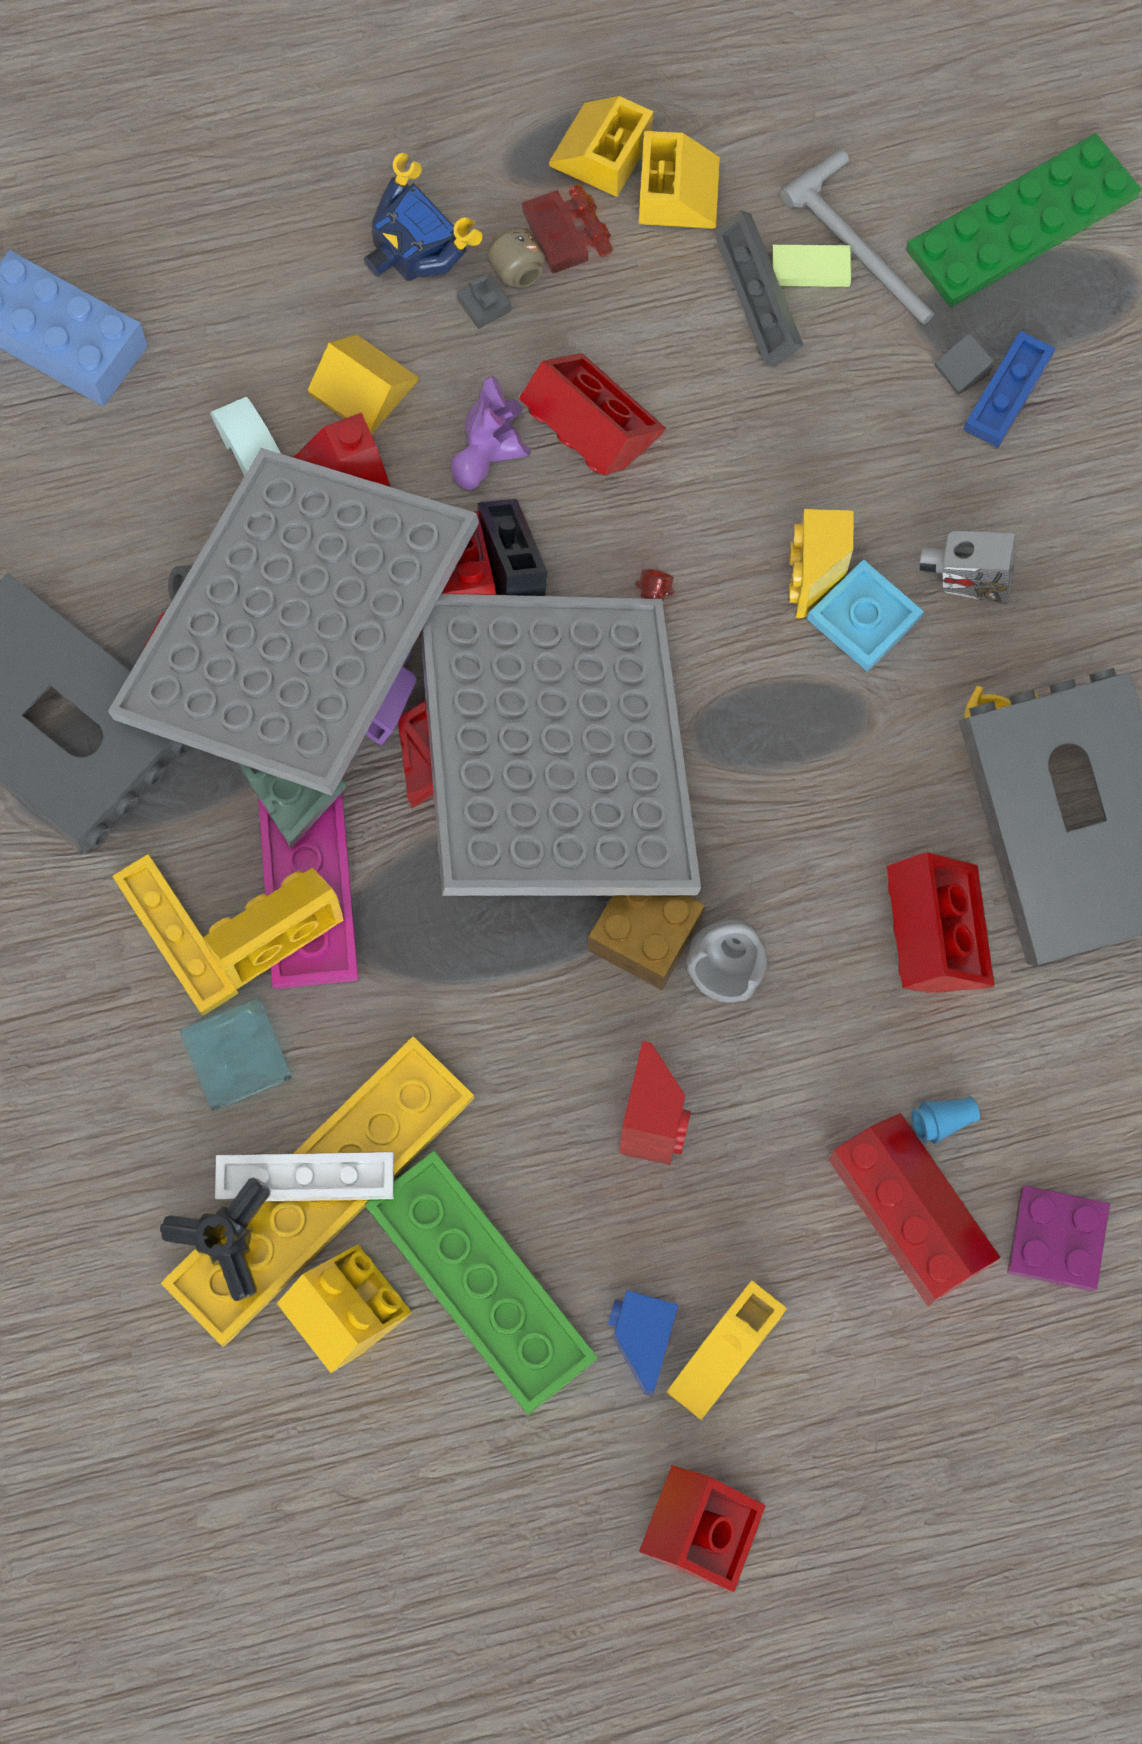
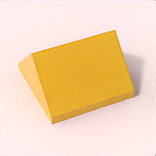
[307,334,419,434]

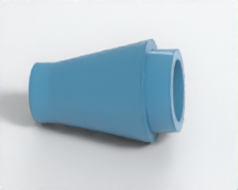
[911,1096,980,1144]

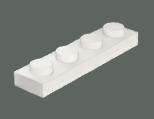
[215,1152,394,1202]

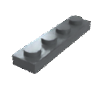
[714,210,804,367]

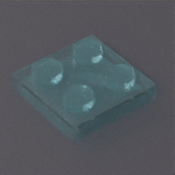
[179,997,292,1111]

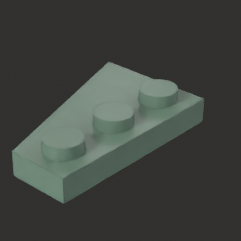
[237,763,346,849]

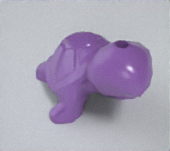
[451,376,530,491]

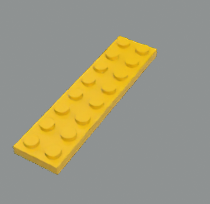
[161,1036,475,1348]

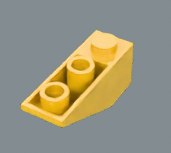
[666,1280,787,1420]

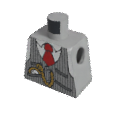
[920,531,1015,605]

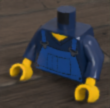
[364,153,483,281]

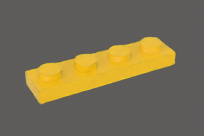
[112,854,239,1017]

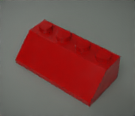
[829,1113,1001,1306]

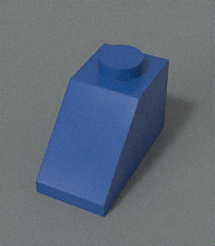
[608,1290,678,1397]

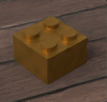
[588,895,705,990]

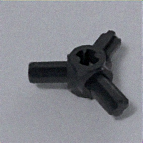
[160,1177,271,1301]

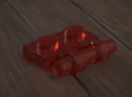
[522,184,613,274]

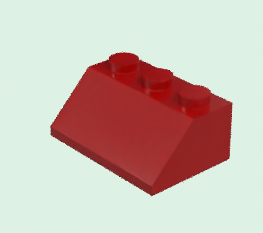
[519,353,666,476]
[887,852,995,993]
[619,1041,691,1165]

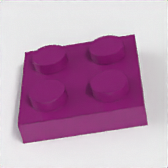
[1007,1185,1110,1292]

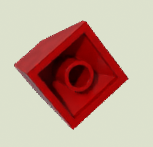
[293,412,391,487]

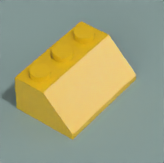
[203,867,344,990]

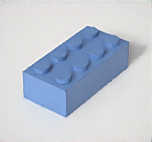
[0,250,148,407]

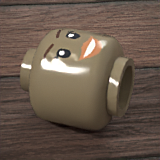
[487,228,545,288]

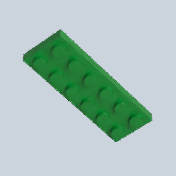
[906,133,1142,308]

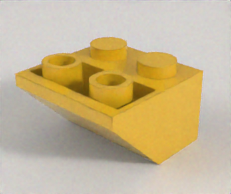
[549,96,654,197]
[639,131,720,229]
[789,509,854,618]
[277,1244,412,1373]

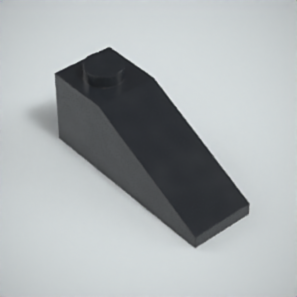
[478,499,547,596]

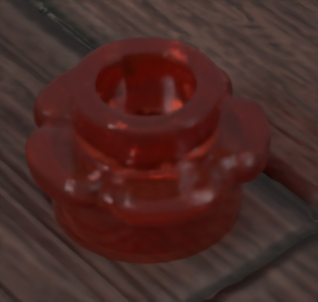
[635,569,675,601]

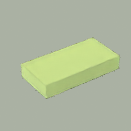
[772,245,851,287]

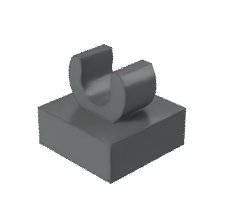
[457,274,511,330]

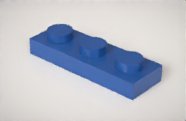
[963,330,1055,448]

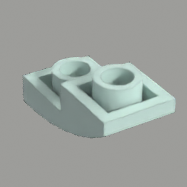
[210,397,281,476]

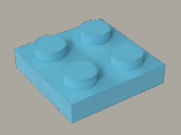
[807,559,924,672]

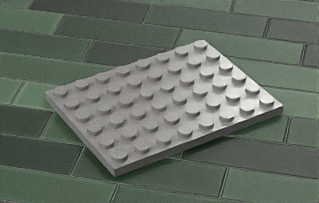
[108,448,479,796]
[420,594,701,896]

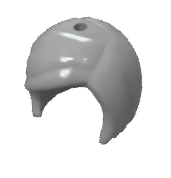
[686,920,767,1003]

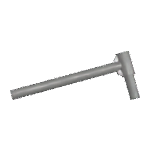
[779,149,934,325]

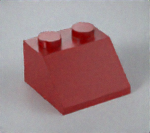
[639,1465,766,1592]

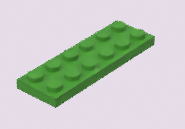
[364,1151,598,1416]

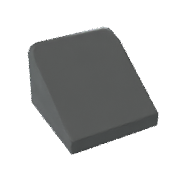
[935,333,993,394]

